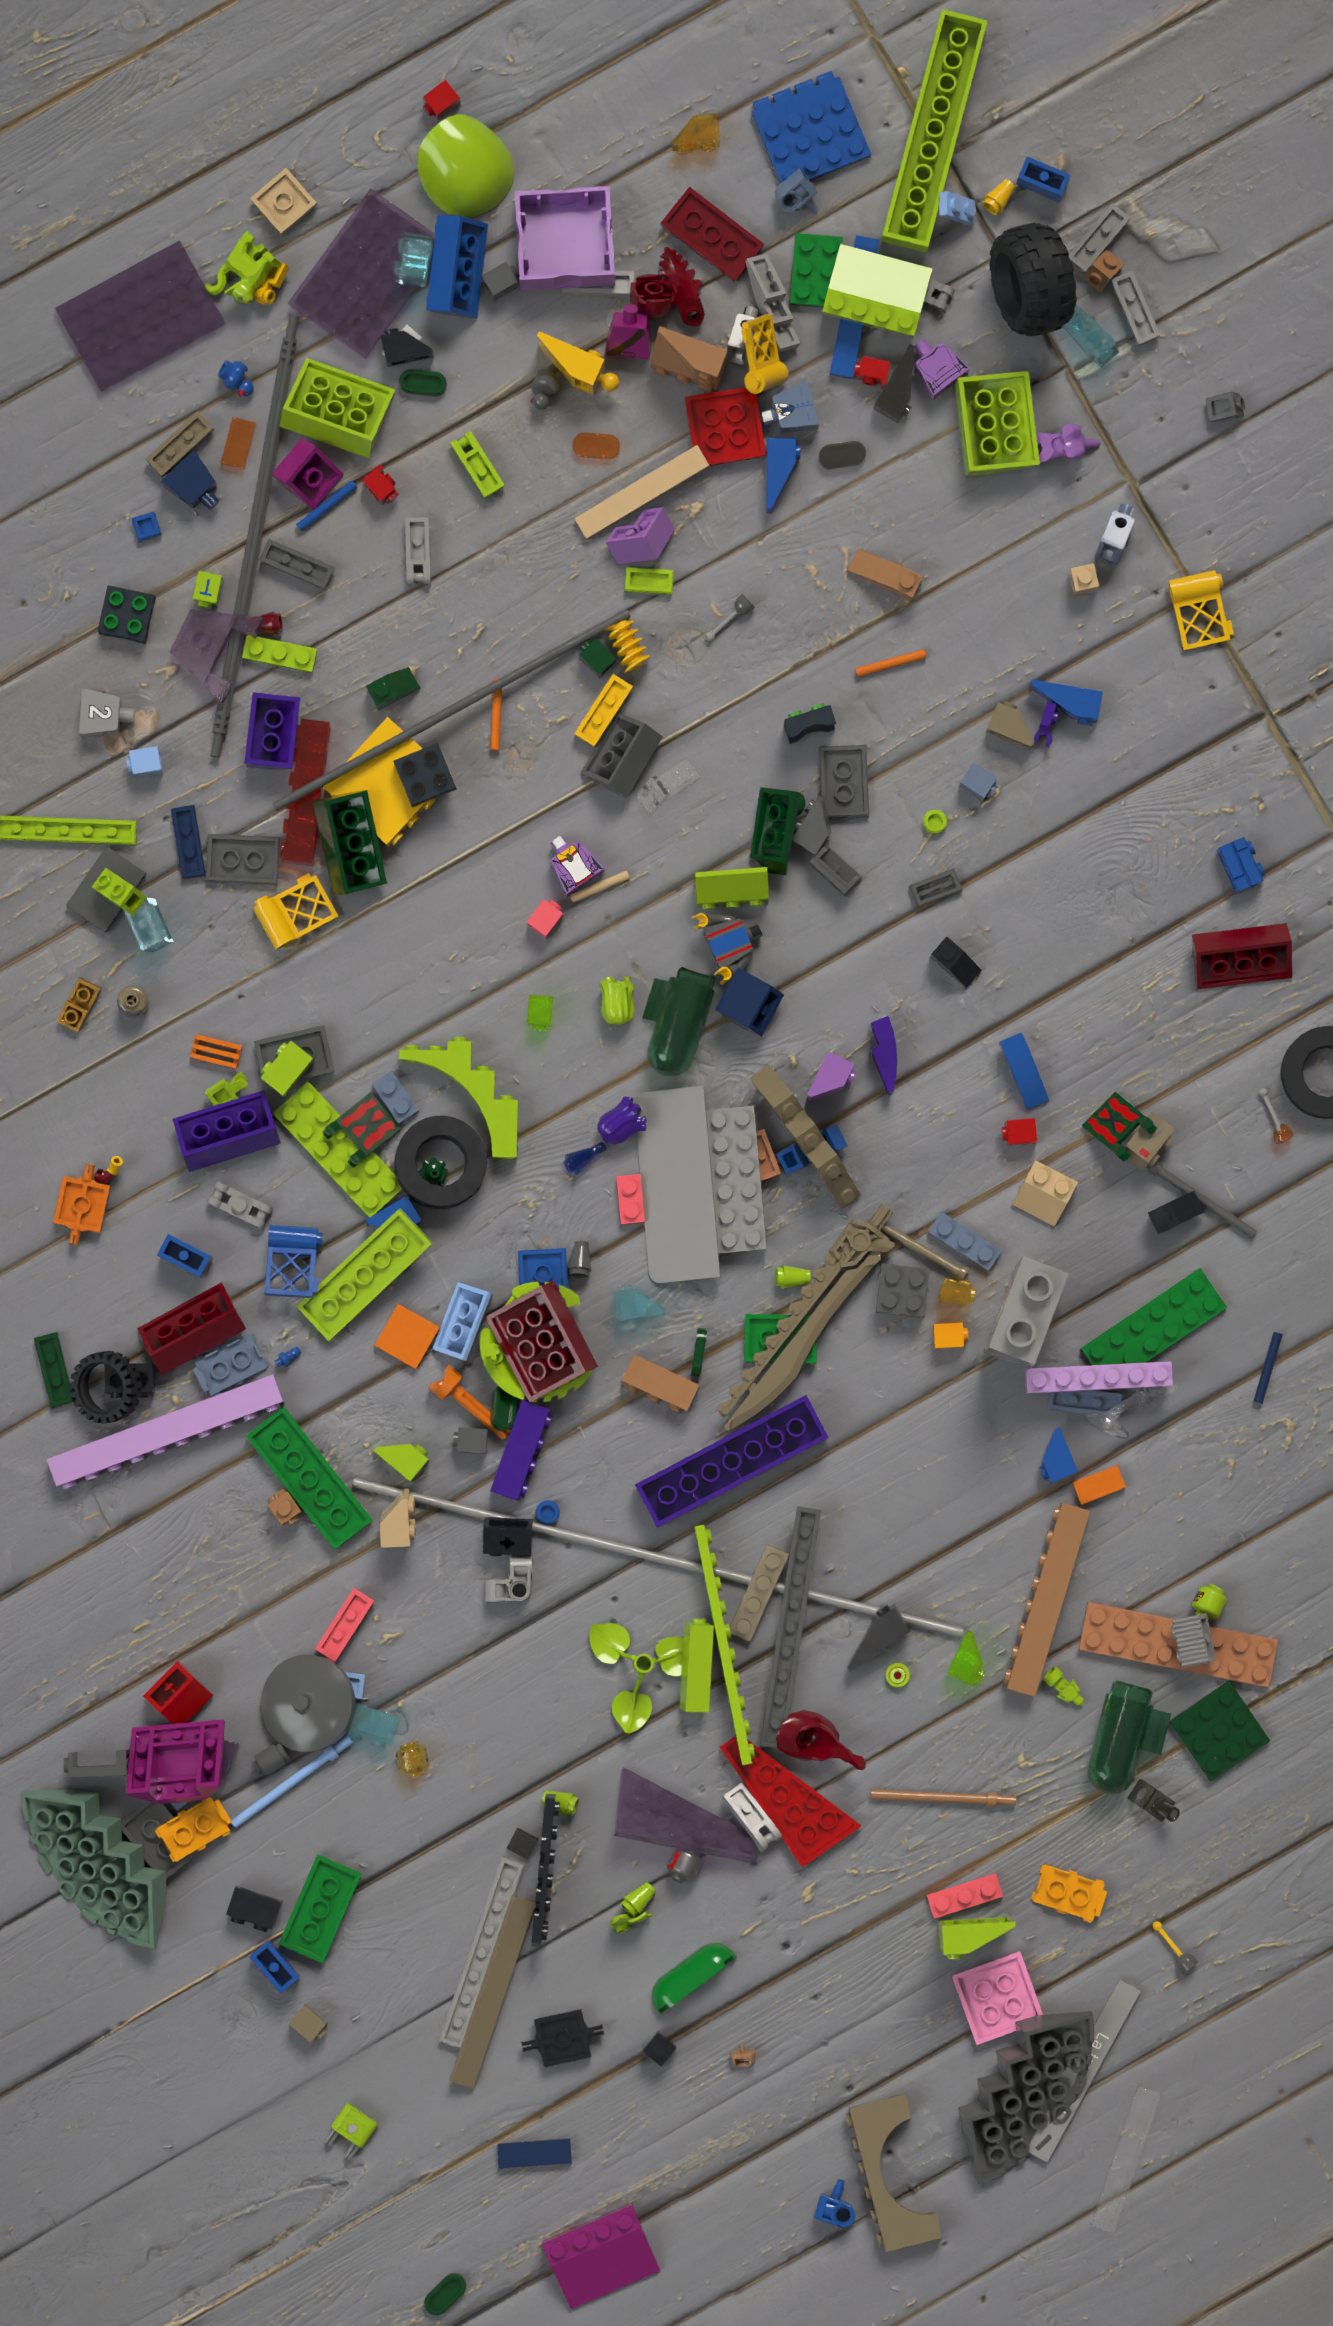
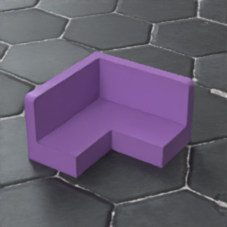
[606,507,675,564]

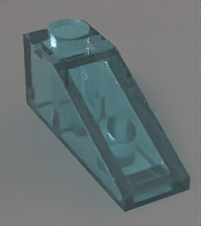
[1062,304,1119,367]

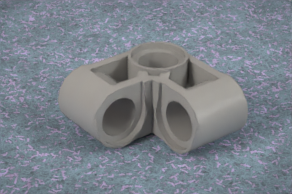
[484,1555,533,1603]

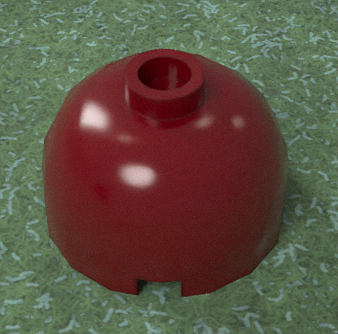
[630,274,678,319]

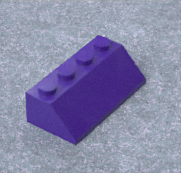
[173,1090,281,1172]

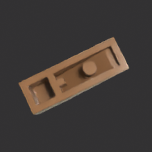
[847,549,923,602]

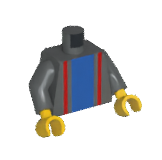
[691,913,763,985]

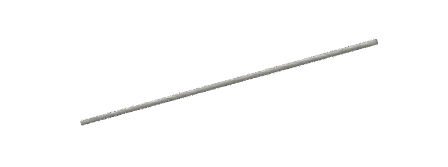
[352,1478,964,1637]

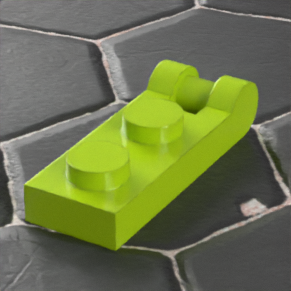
[450,431,505,499]

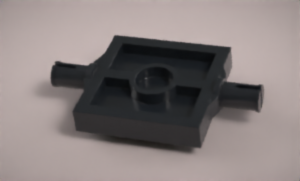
[521,2009,604,2067]

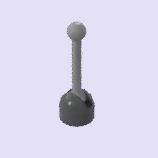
[705,594,755,641]

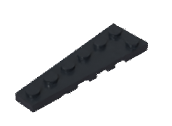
[531,1794,560,1947]

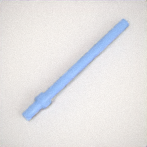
[231,1735,354,1828]

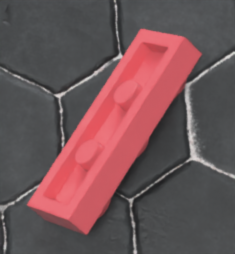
[315,1588,374,1662]
[927,1873,1003,1919]

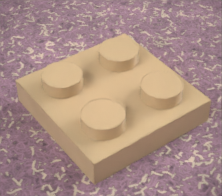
[250,168,317,236]

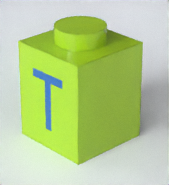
[193,571,224,609]

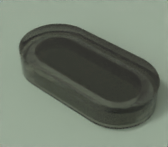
[819,441,866,470]

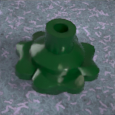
[419,1157,449,1185]

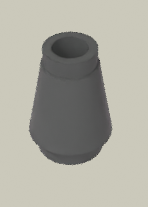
[568,1241,592,1278]

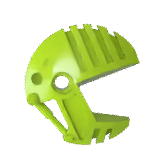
[480,1282,596,1402]

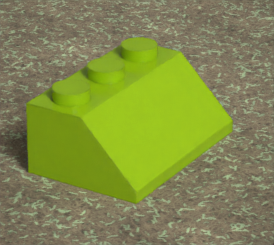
[695,867,769,910]

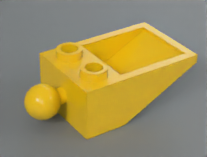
[537,331,619,395]

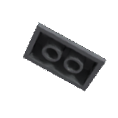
[581,712,663,798]

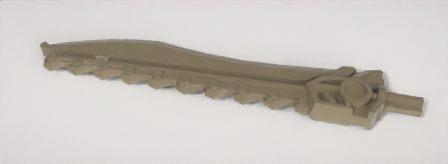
[717,1204,895,1431]

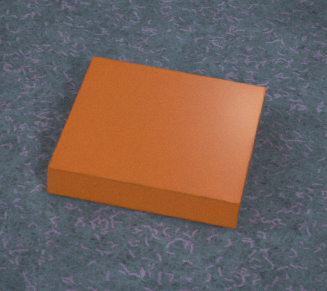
[374,1304,440,1369]

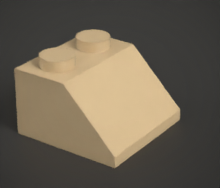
[1012,1160,1078,1227]

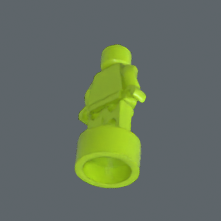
[1042,1666,1084,1706]

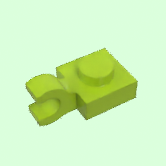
[205,1072,249,1106]

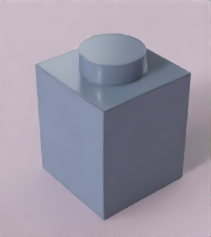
[959,762,998,801]

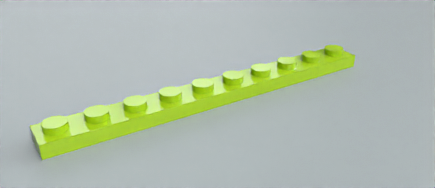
[694,1525,756,1765]

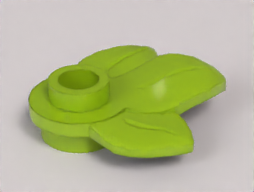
[610,1912,652,1933]

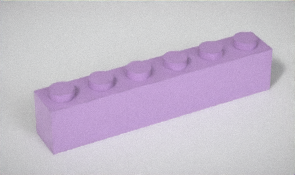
[1025,1361,1173,1394]

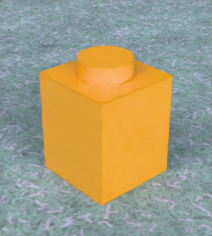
[933,1323,968,1349]

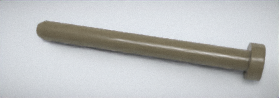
[880,1223,970,1282]

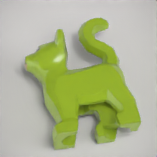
[205,231,282,304]

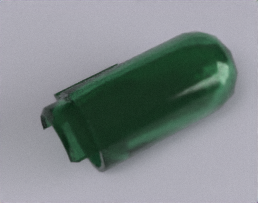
[642,967,716,1076]
[1087,1680,1171,1795]

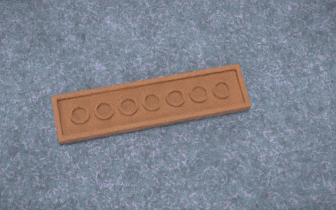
[1078,1602,1278,1687]

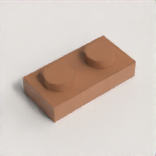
[757,1129,781,1182]

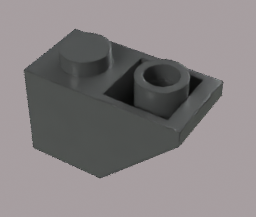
[792,797,831,855]

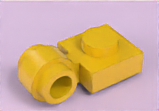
[253,262,290,305]

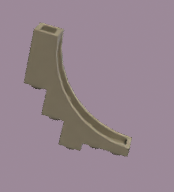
[750,1065,861,1209]

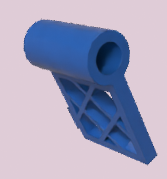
[264,1225,323,1298]

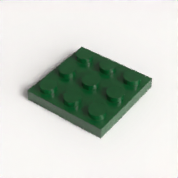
[1169,1680,1270,1782]

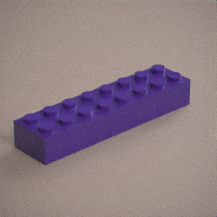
[635,1395,829,1528]

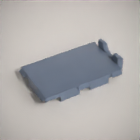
[192,1334,269,1397]

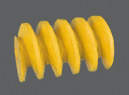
[605,620,651,673]

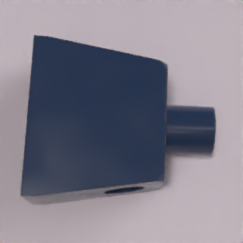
[161,451,220,510]

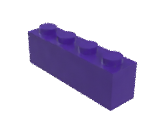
[490,1400,553,1501]

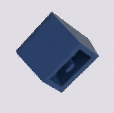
[715,968,784,1037]

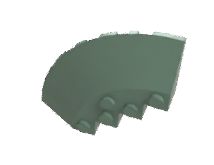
[21,1789,166,1949]

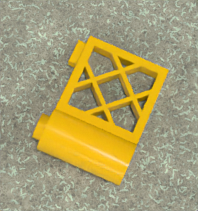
[741,314,788,394]
[1168,570,1234,650]
[252,873,339,950]

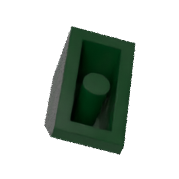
[366,667,420,711]

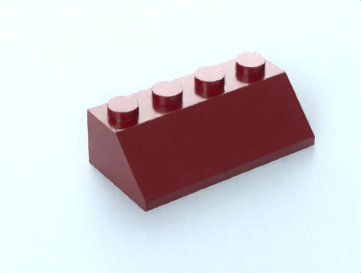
[1192,923,1292,990]
[137,1282,246,1375]

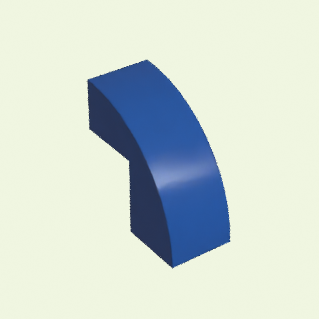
[777,1125,848,1175]

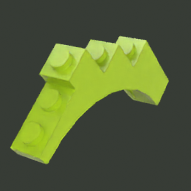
[399,1037,519,1159]

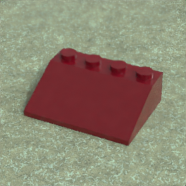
[486,1281,598,1403]

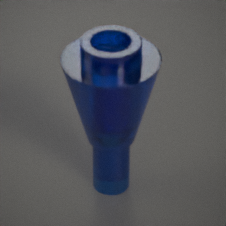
[563,1141,606,1175]

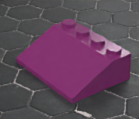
[542,2203,661,2309]

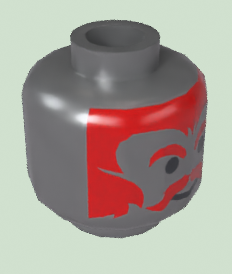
[667,1846,703,1884]

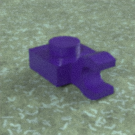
[1034,702,1059,747]

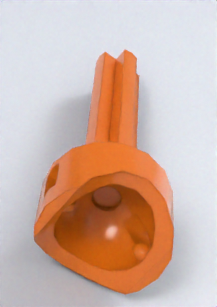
[428,1364,512,1440]

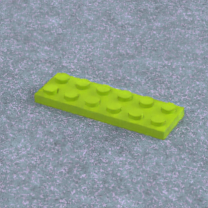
[273,1081,403,1218]
[296,1208,433,1341]

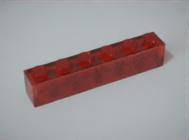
[280,718,331,866]

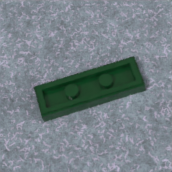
[34,1332,75,1408]

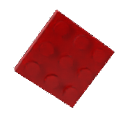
[685,387,767,466]

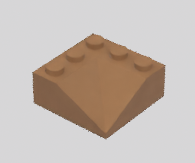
[650,326,727,393]

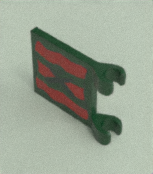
[322,1092,402,1168]
[1082,1092,1157,1162]

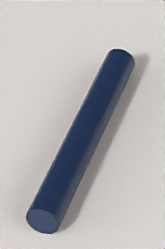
[1254,1332,1283,1404]

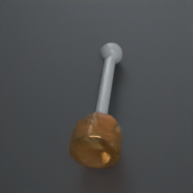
[1258,1088,1294,1144]

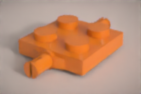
[53,1163,111,1245]

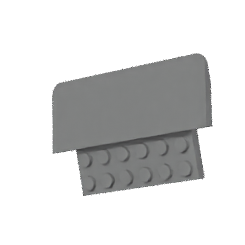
[634,1086,767,1283]

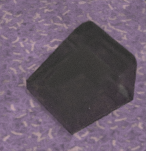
[506,1827,539,1860]

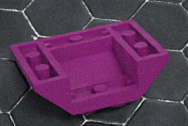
[126,1719,225,1804]

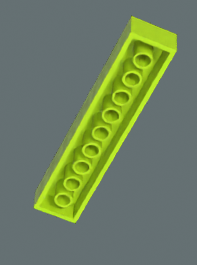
[881,9,988,253]

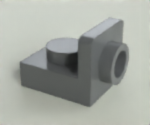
[1205,392,1245,422]

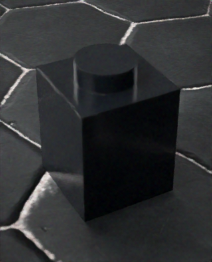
[642,2031,677,2067]

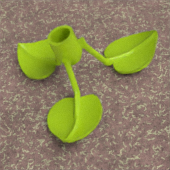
[589,1623,683,1734]

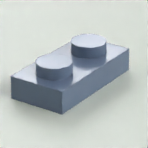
[372,1071,419,1124]

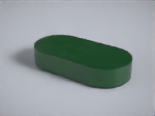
[399,369,447,397]
[691,1328,707,1376]
[490,1386,518,1432]
[424,2273,466,2315]

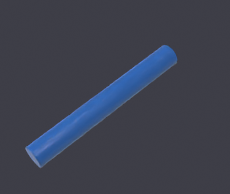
[296,480,358,532]

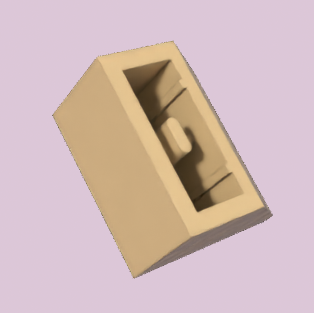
[380,1489,416,1548]

